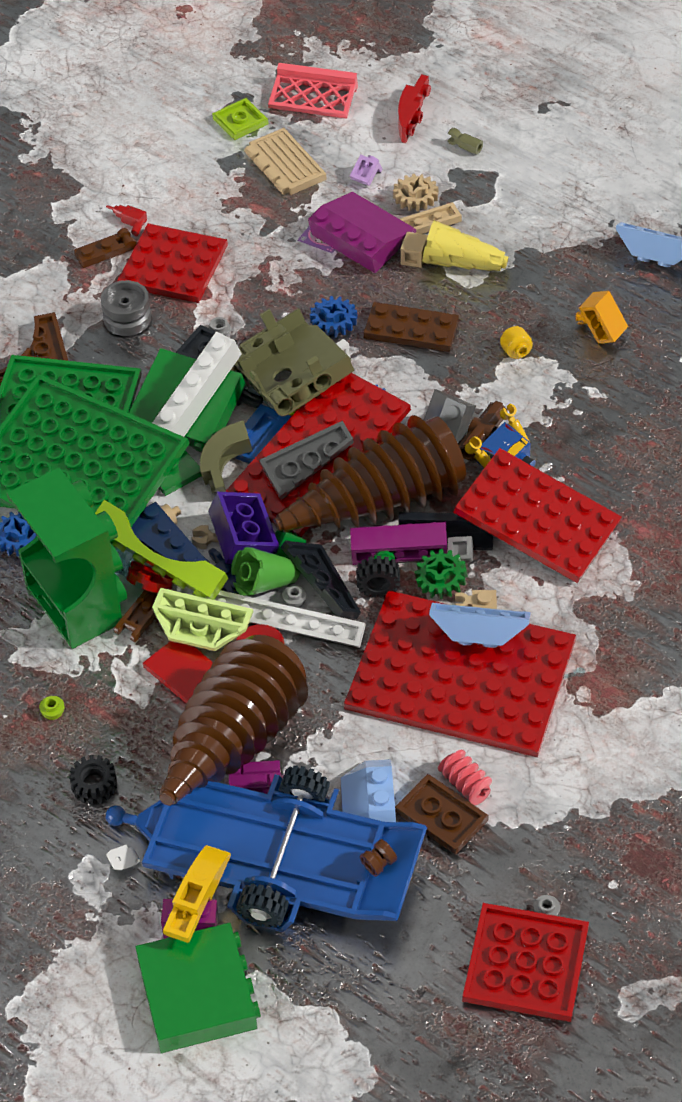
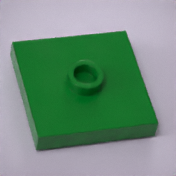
[158,450,202,496]

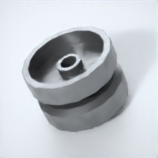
[101,280,151,336]

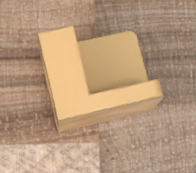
[401,232,428,268]

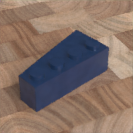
[131,502,207,562]

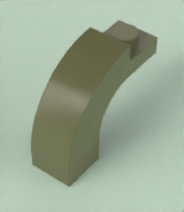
[200,420,253,494]

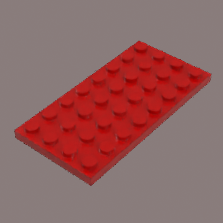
[226,373,411,537]

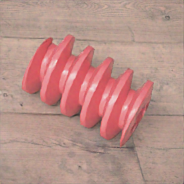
[438,749,492,805]

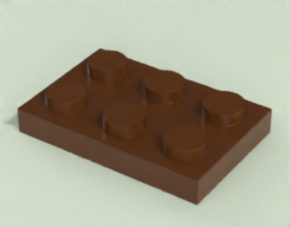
[395,774,489,855]

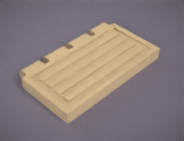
[244,128,327,195]

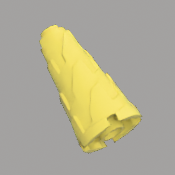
[422,220,509,271]

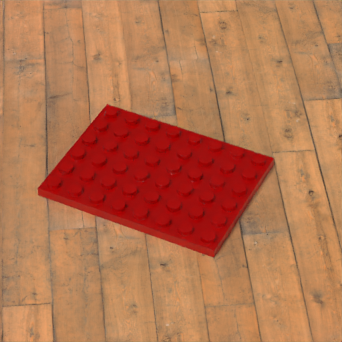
[344,591,576,757]

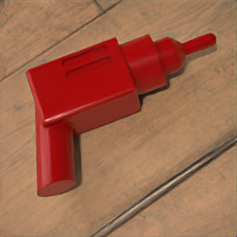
[106,205,147,237]

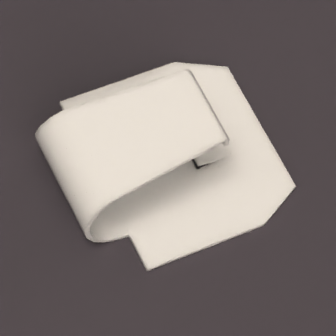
[106,845,140,870]

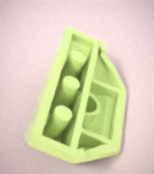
[152,588,253,651]

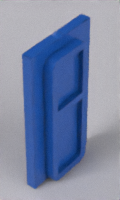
[234,404,292,464]

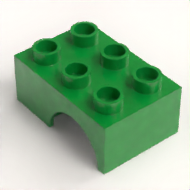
[7,468,128,649]

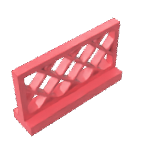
[268,63,358,119]

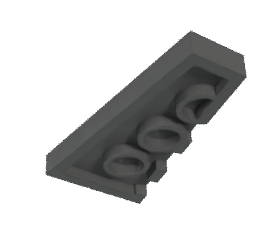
[259,421,354,500]

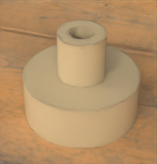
[160,504,181,525]

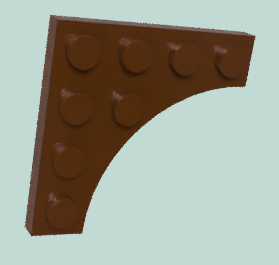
[0,312,68,386]

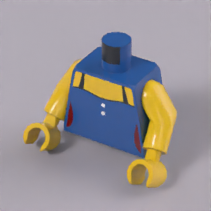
[465,403,536,468]

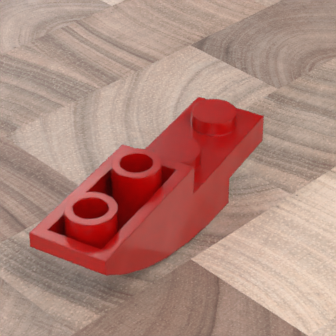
[398,74,431,143]

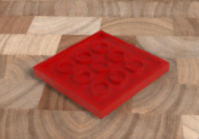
[117,223,228,303]
[462,903,589,1022]

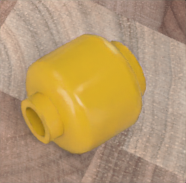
[500,326,533,359]

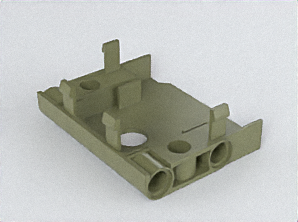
[233,308,355,416]

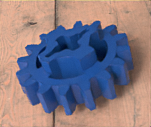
[310,296,357,337]
[0,512,37,557]

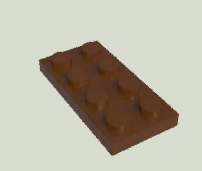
[364,302,459,352]

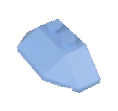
[616,222,682,267]
[429,603,531,648]
[340,759,396,822]

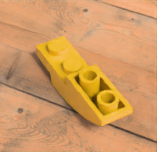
[163,845,231,943]

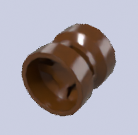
[359,839,397,877]

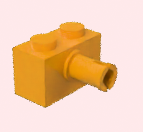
[575,291,628,344]

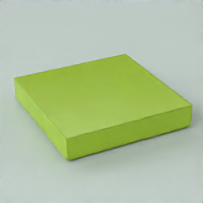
[212,98,268,140]

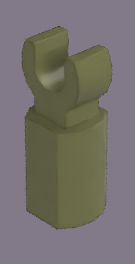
[448,128,483,155]

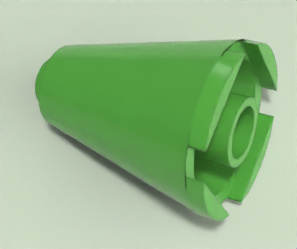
[231,547,300,596]

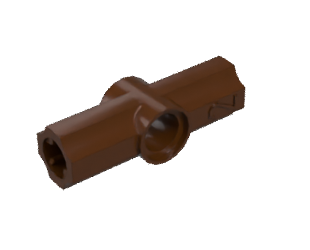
[459,401,508,460]

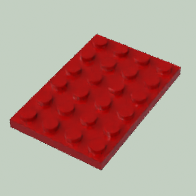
[453,448,622,584]

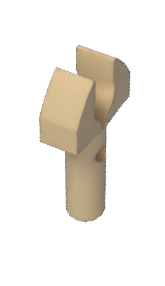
[191,525,218,549]

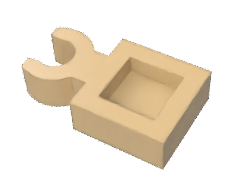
[455,590,497,609]

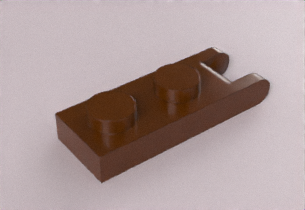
[114,590,158,642]

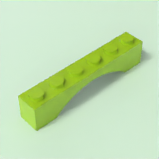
[95,500,228,600]

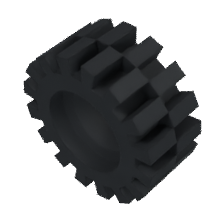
[356,556,400,598]
[69,755,117,805]

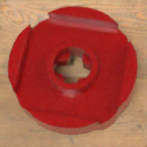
[126,561,174,593]

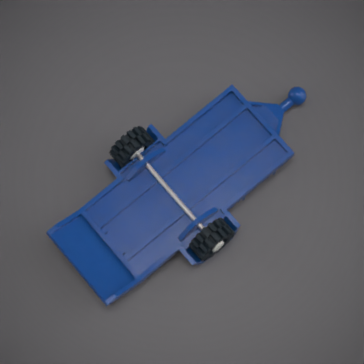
[106,765,427,932]

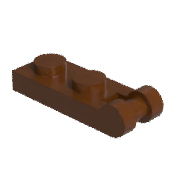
[74,228,137,268]

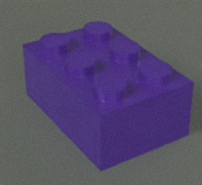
[208,492,279,564]

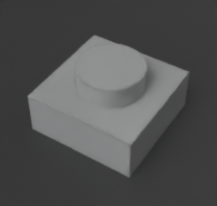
[448,536,473,562]

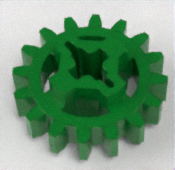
[415,549,468,599]

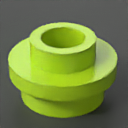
[39,696,65,720]

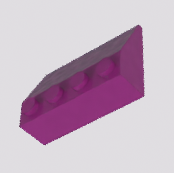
[308,191,417,273]

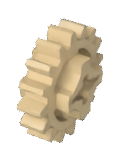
[393,173,438,212]

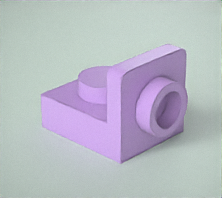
[350,154,383,186]

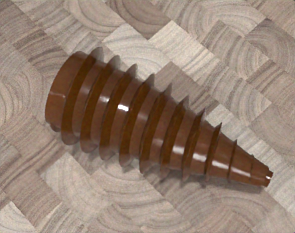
[273,415,466,532]
[159,635,308,806]

